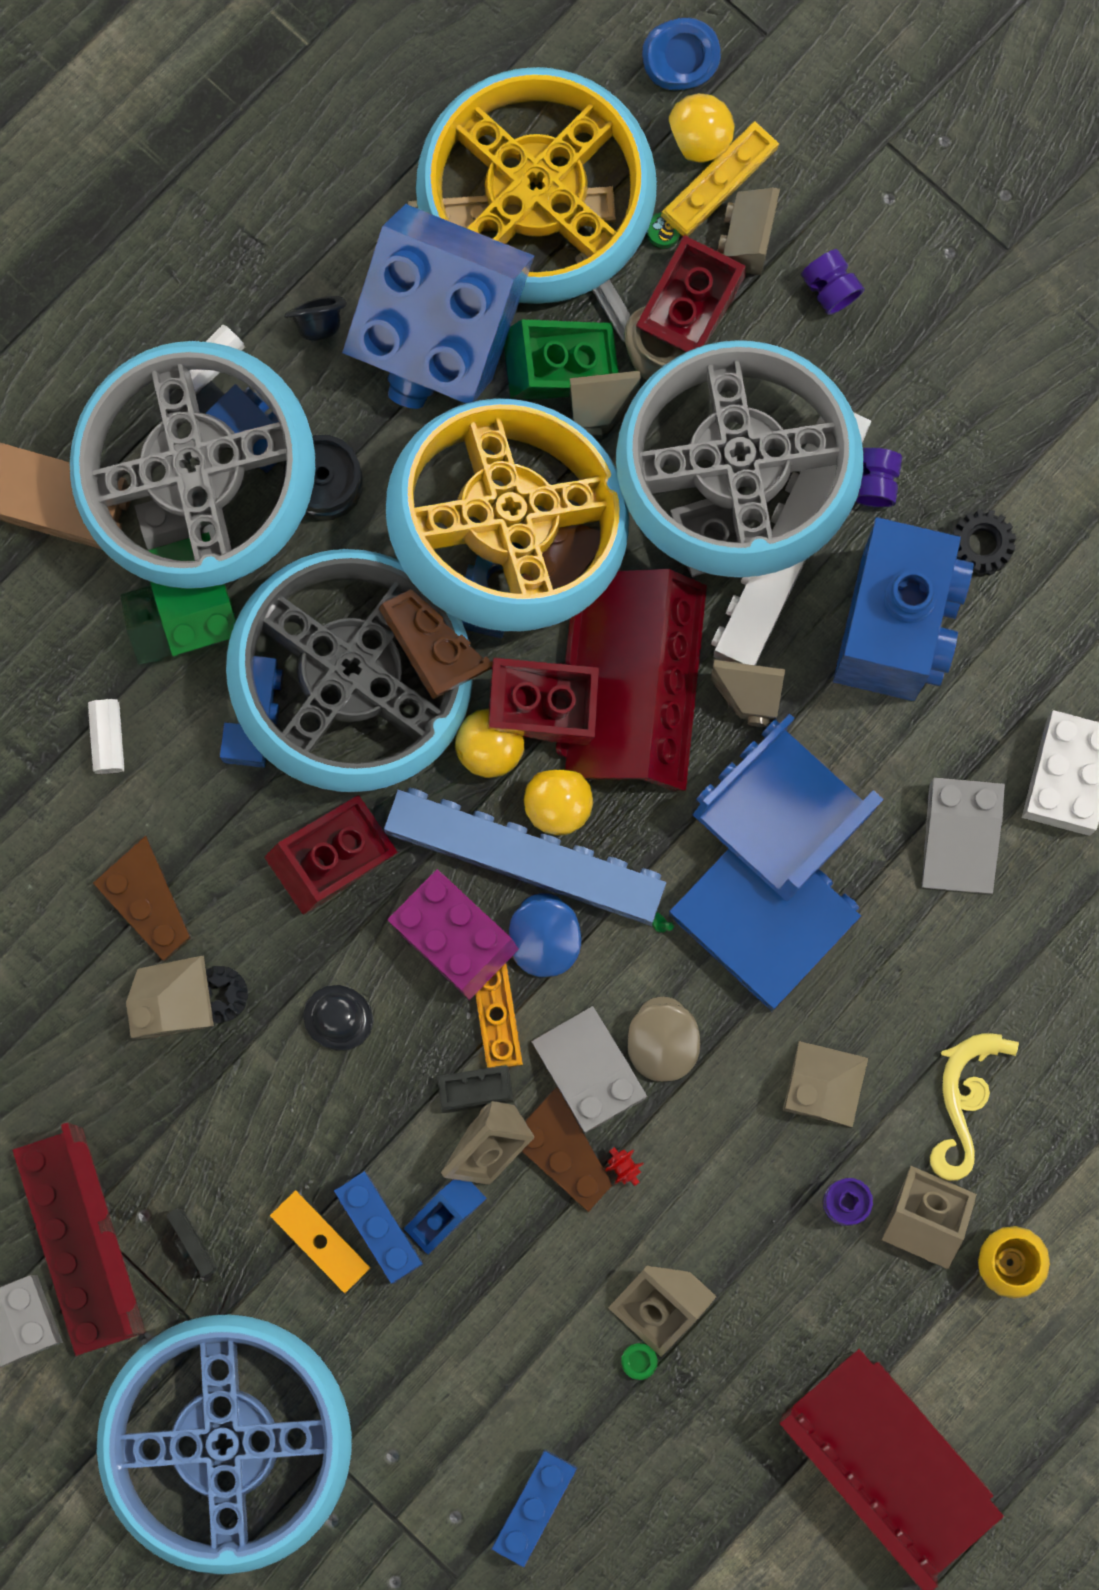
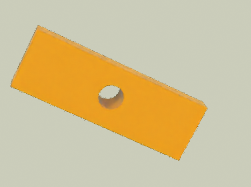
[475,963,523,1068]
[270,1190,371,1293]

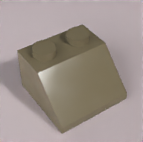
[717,188,780,276]
[882,1166,977,1269]

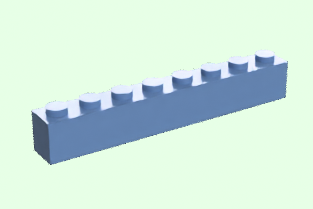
[384,788,666,926]

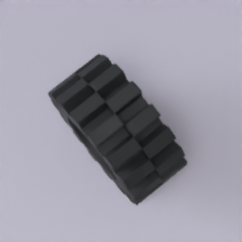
[952,509,1016,577]

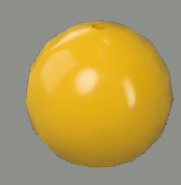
[668,93,735,163]
[455,709,524,778]
[523,770,593,836]
[978,1226,1050,1299]

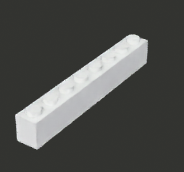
[711,412,871,665]

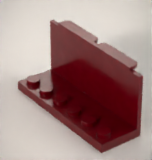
[556,569,707,791]
[13,1122,146,1356]
[780,1348,1004,1590]

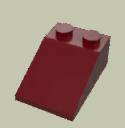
[636,235,746,352]
[488,658,599,745]
[264,795,398,915]

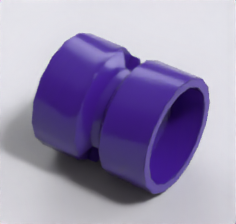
[801,249,865,315]
[855,448,902,507]
[822,1178,873,1226]

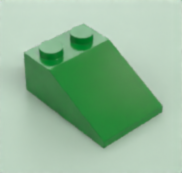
[504,319,618,400]
[147,532,237,656]

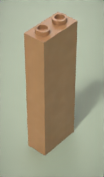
[0,443,131,550]

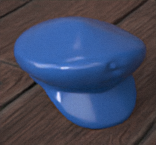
[642,18,721,90]
[509,893,581,977]

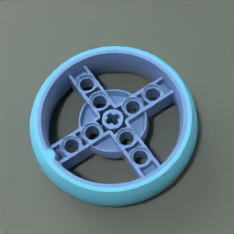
[97,1315,351,1574]

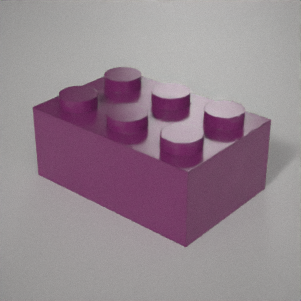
[387,869,519,1000]

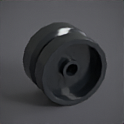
[284,435,363,520]

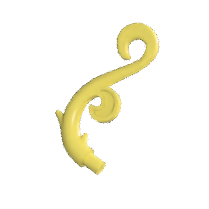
[930,1033,1019,1181]

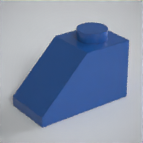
[404,1179,487,1255]

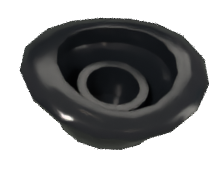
[284,296,347,341]
[303,985,374,1051]

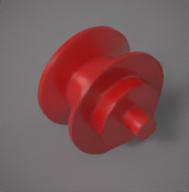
[605,1147,644,1186]

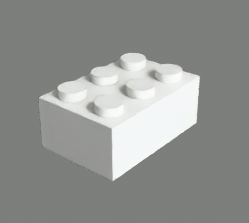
[1022,710,1099,836]

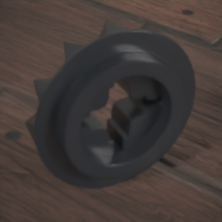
[206,966,248,1023]

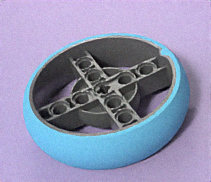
[226,549,473,792]

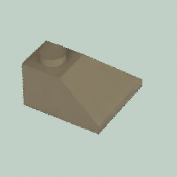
[570,371,641,440]
[710,660,785,727]
[126,956,214,1039]
[782,1041,868,1128]
[441,1101,534,1185]
[608,1266,717,1357]

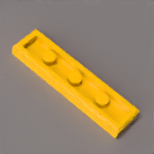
[661,121,779,237]

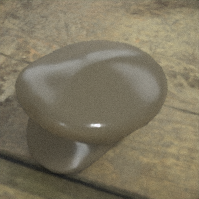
[624,306,686,380]
[628,997,700,1082]

